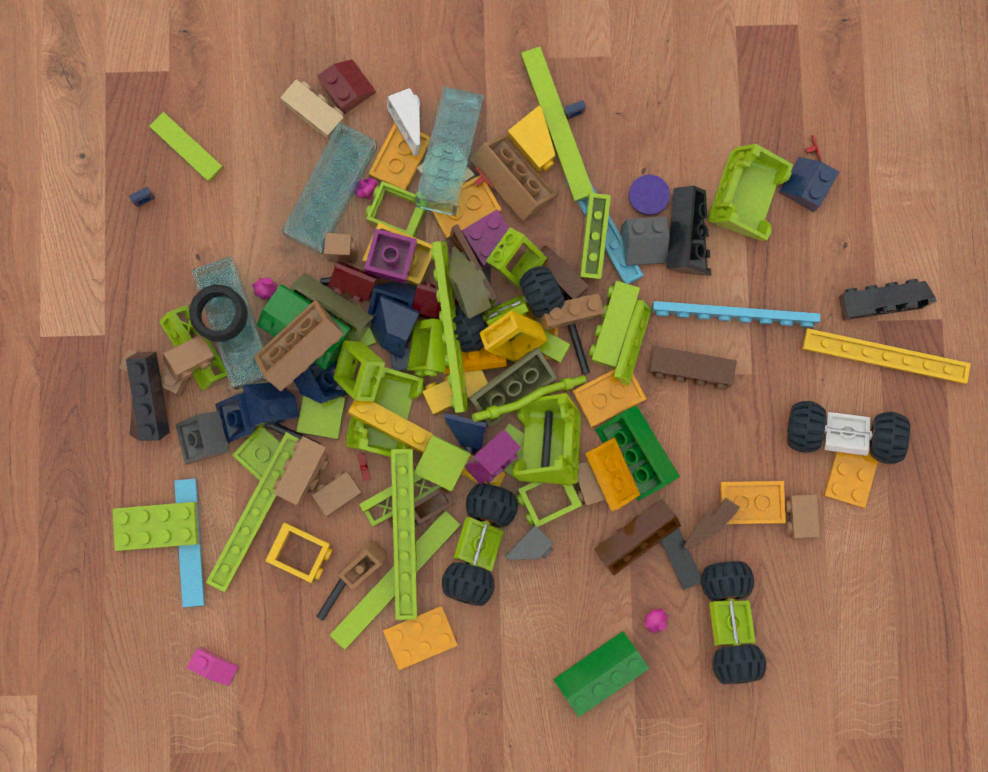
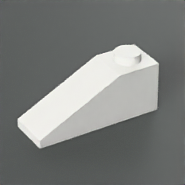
[387,88,420,156]

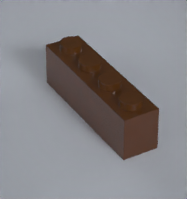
[648,346,737,390]
[594,499,681,576]

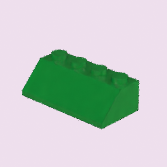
[257,284,351,370]
[595,405,680,501]
[553,631,649,717]

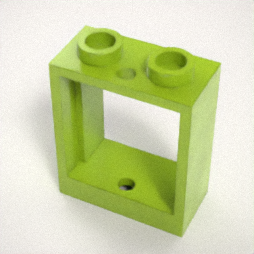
[365,181,428,237]
[486,227,547,290]
[407,319,447,377]
[333,340,385,401]
[516,482,582,527]

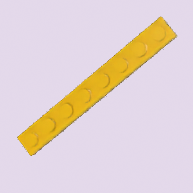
[802,328,971,384]
[347,400,506,487]

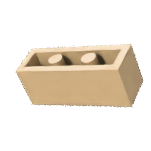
[280,79,345,141]

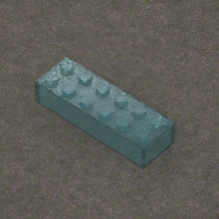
[415,86,484,216]
[282,122,378,255]
[191,256,267,390]

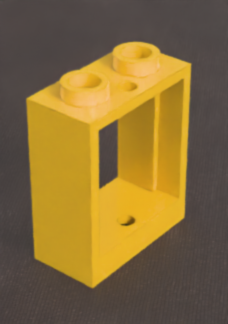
[480,310,548,362]
[265,522,333,583]

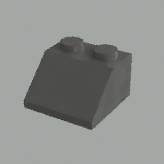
[621,217,670,266]
[175,411,229,465]
[505,526,554,560]

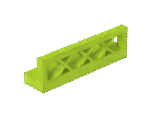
[159,305,230,391]
[359,474,441,527]

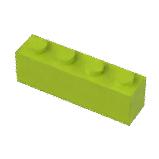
[579,193,611,279]
[588,281,640,369]

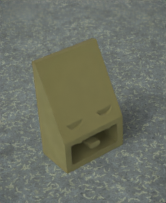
[449,247,491,318]

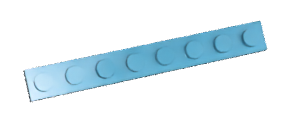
[651,301,820,328]

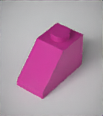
[187,647,239,686]

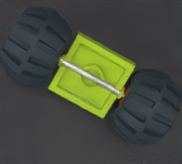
[452,266,565,353]
[442,483,518,606]
[701,561,767,684]

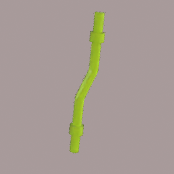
[472,375,586,422]

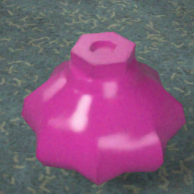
[354,177,377,200]
[252,277,277,300]
[644,608,669,633]

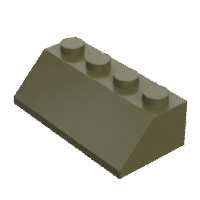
[290,273,374,342]
[469,347,557,428]

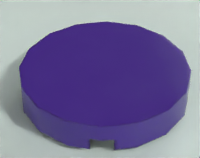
[628,174,670,216]

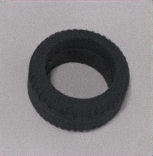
[189,285,248,342]

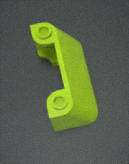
[708,144,793,241]
[345,367,424,457]
[512,393,581,485]

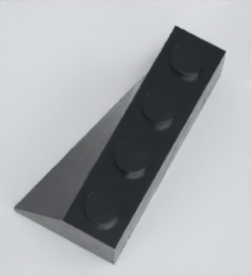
[667,185,711,276]
[839,279,937,321]
[126,352,170,441]

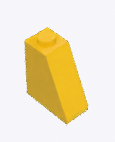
[508,105,555,173]

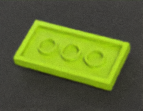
[113,502,199,551]

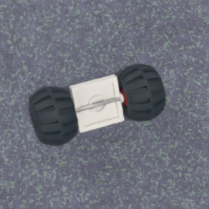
[787,401,910,464]

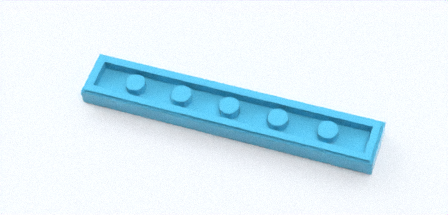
[565,179,644,284]
[174,479,205,607]

